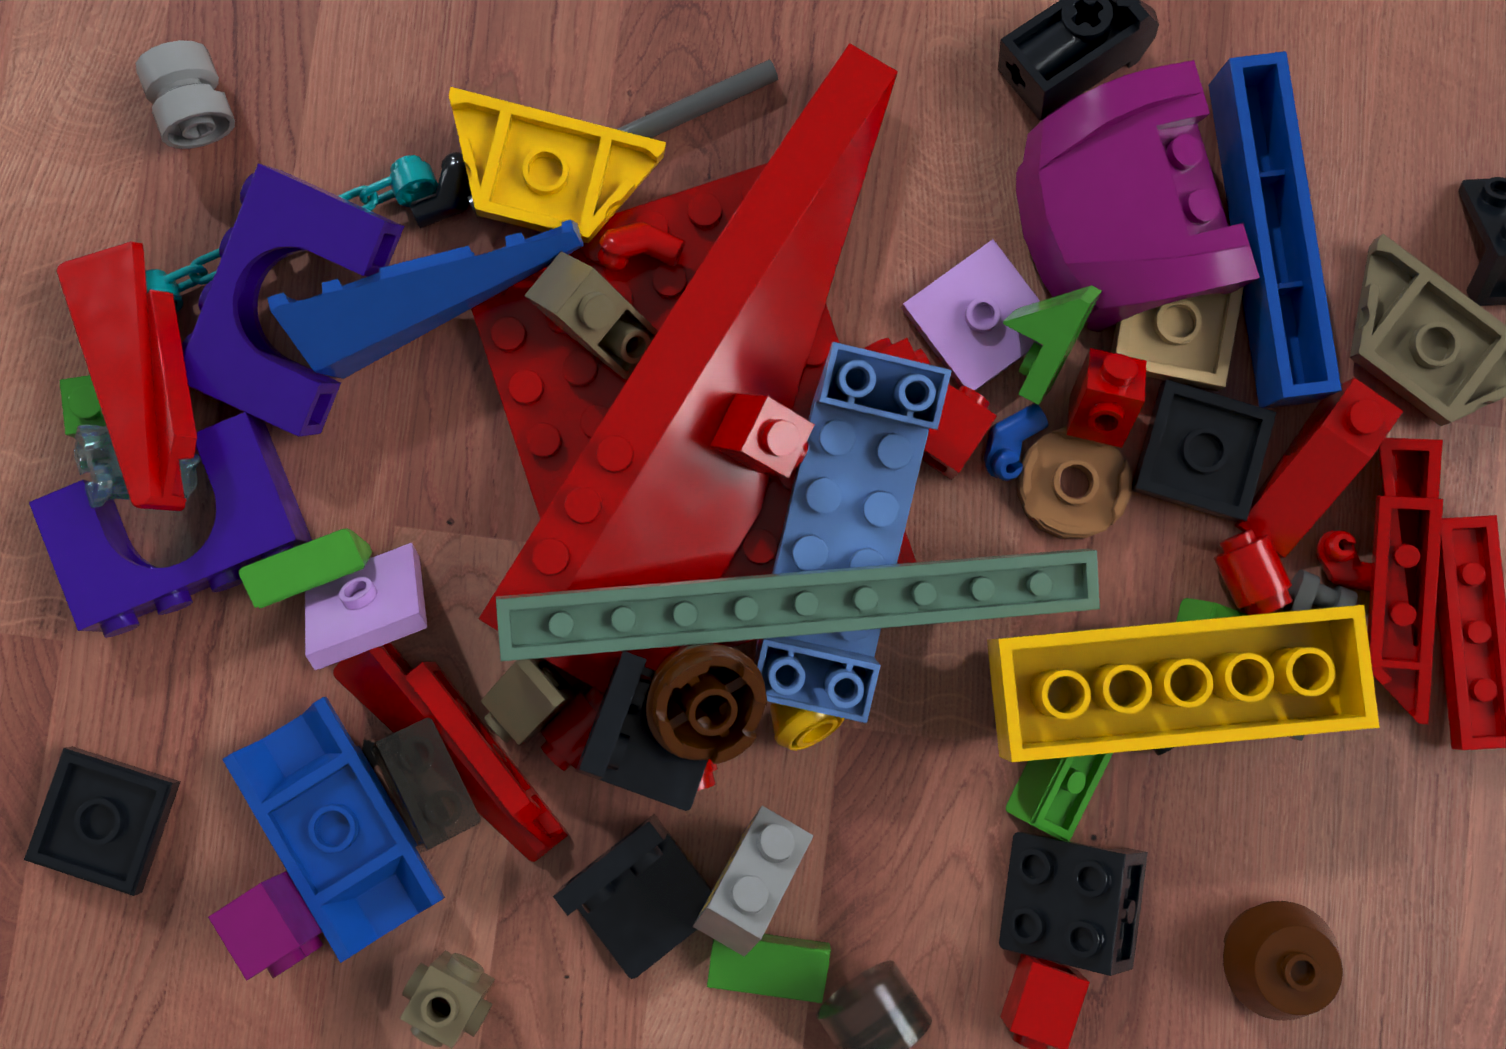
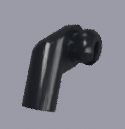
[409,152,472,229]

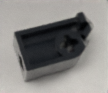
[998,0,1159,121]

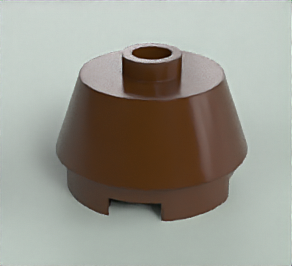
[646,644,767,764]
[1223,901,1343,1021]

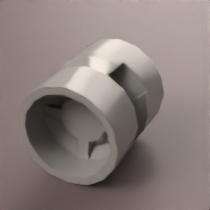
[135,40,235,149]

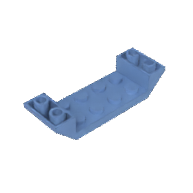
[754,342,952,723]

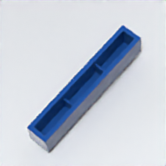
[1208,51,1342,409]

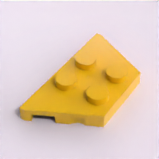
[449,87,666,243]

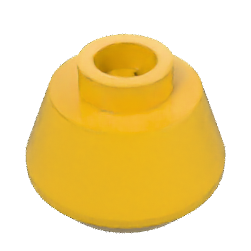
[770,703,845,751]

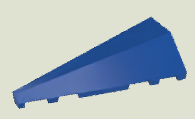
[267,220,584,379]

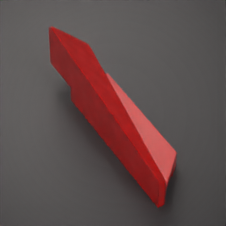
[56,241,197,511]
[1367,438,1444,724]
[333,642,569,862]

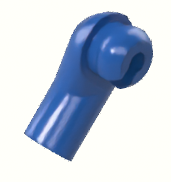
[984,403,1049,481]

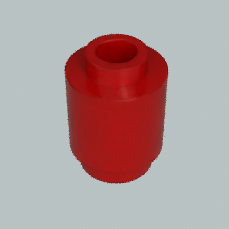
[1213,529,1293,615]
[541,687,604,771]

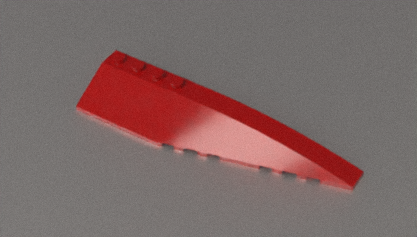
[478,43,898,693]

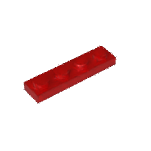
[1437,515,1506,750]

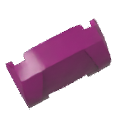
[1016,60,1260,332]

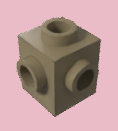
[400,950,495,1049]

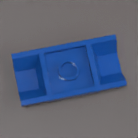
[222,697,445,963]

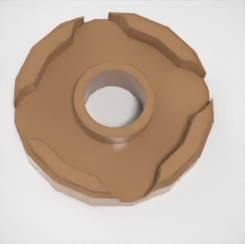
[1017,426,1132,539]

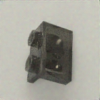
[370,718,480,853]

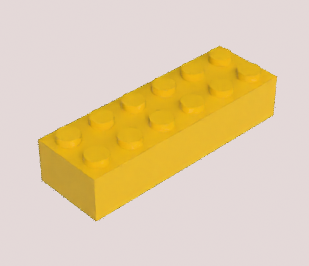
[987,605,1380,762]

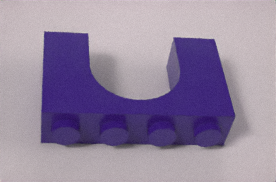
[182,163,405,437]
[29,412,312,638]

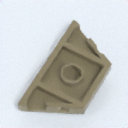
[1350,234,1506,426]

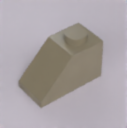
[481,658,577,745]

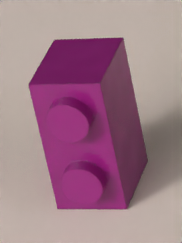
[208,871,324,981]

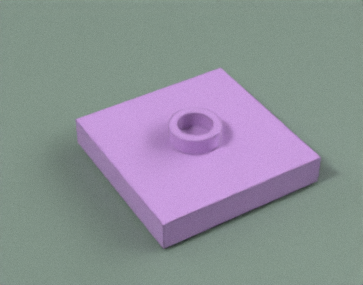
[901,239,1040,391]
[305,543,427,670]

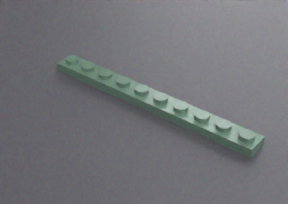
[496,549,1100,662]

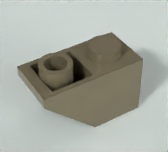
[524,251,658,381]

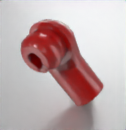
[597,222,685,271]
[1316,531,1372,592]

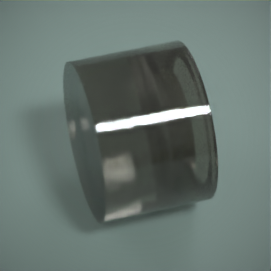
[816,960,932,1049]

